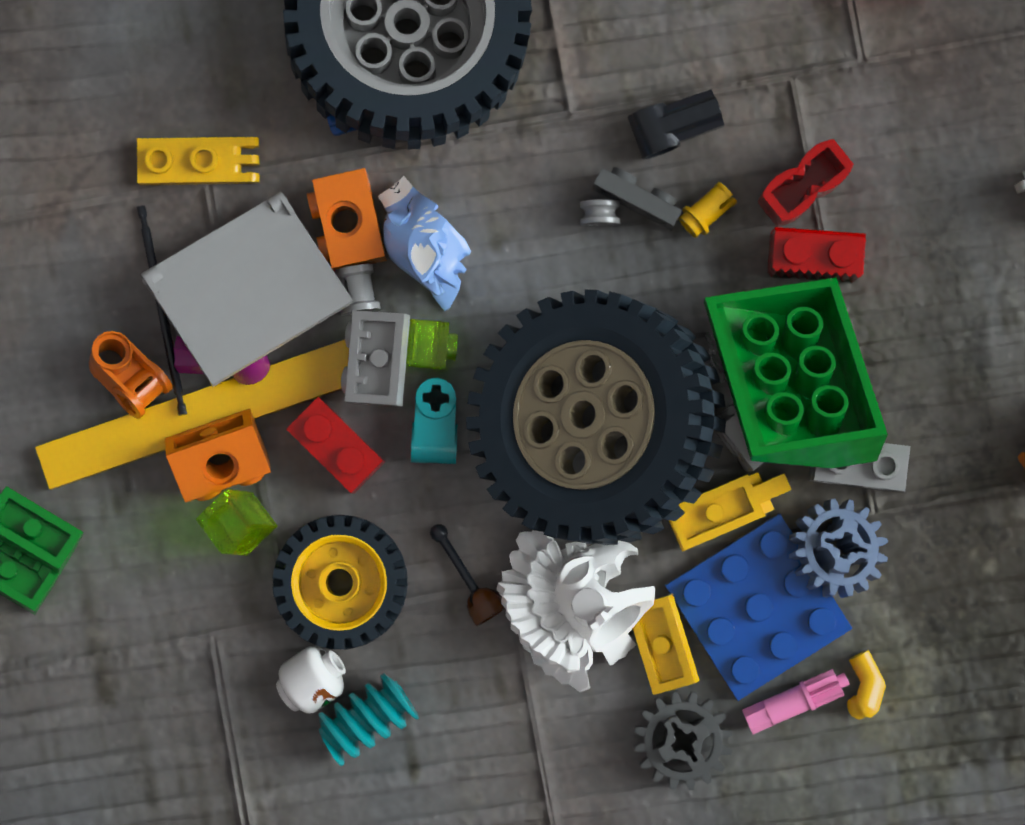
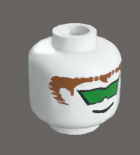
[276,646,346,714]

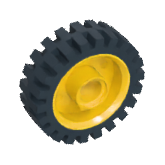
[272,515,408,649]

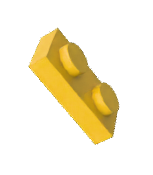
[633,594,700,695]

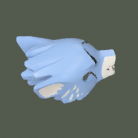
[378,176,471,311]

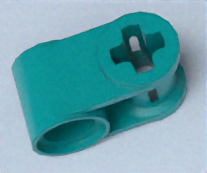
[411,378,458,464]

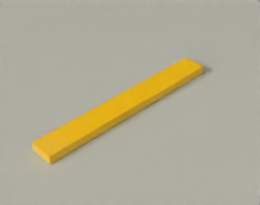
[35,340,349,490]

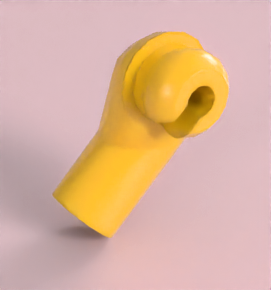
[847,650,886,720]

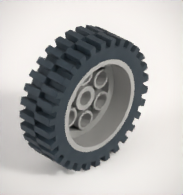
[283,0,532,150]

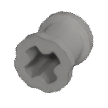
[335,264,381,316]

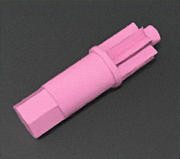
[742,669,850,734]

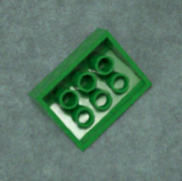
[704,277,888,468]

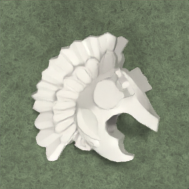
[497,530,655,692]

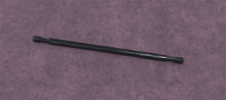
[137,205,187,416]

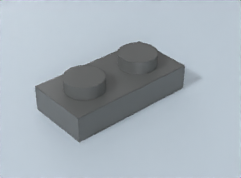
[592,167,682,231]

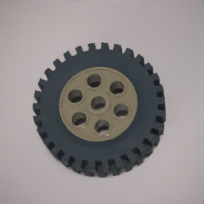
[466,289,726,545]

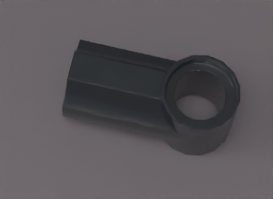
[627,89,725,160]

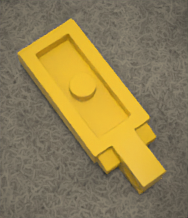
[668,472,792,552]

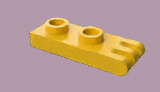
[137,137,260,185]

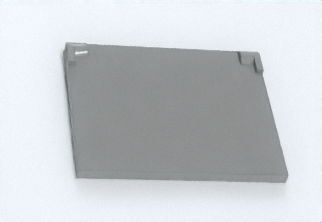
[140,191,353,387]

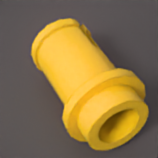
[678,182,737,238]

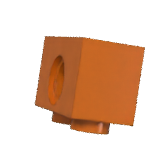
[307,168,387,272]
[165,408,271,503]

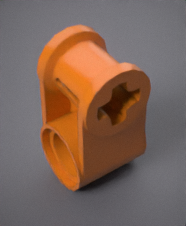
[88,331,173,419]

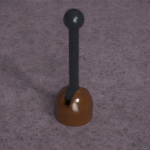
[430,524,505,627]

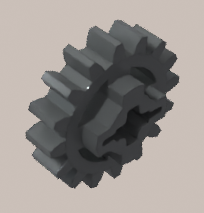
[633,691,732,790]

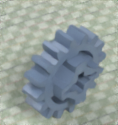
[788,498,888,598]

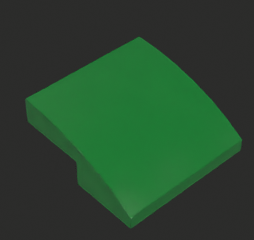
[0,486,83,615]

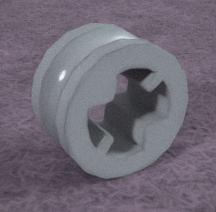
[580,200,620,227]

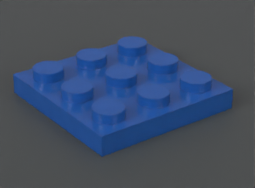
[664,513,853,701]

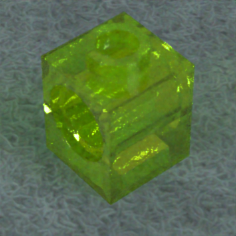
[406,319,458,370]
[196,489,278,556]

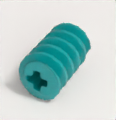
[318,673,419,767]

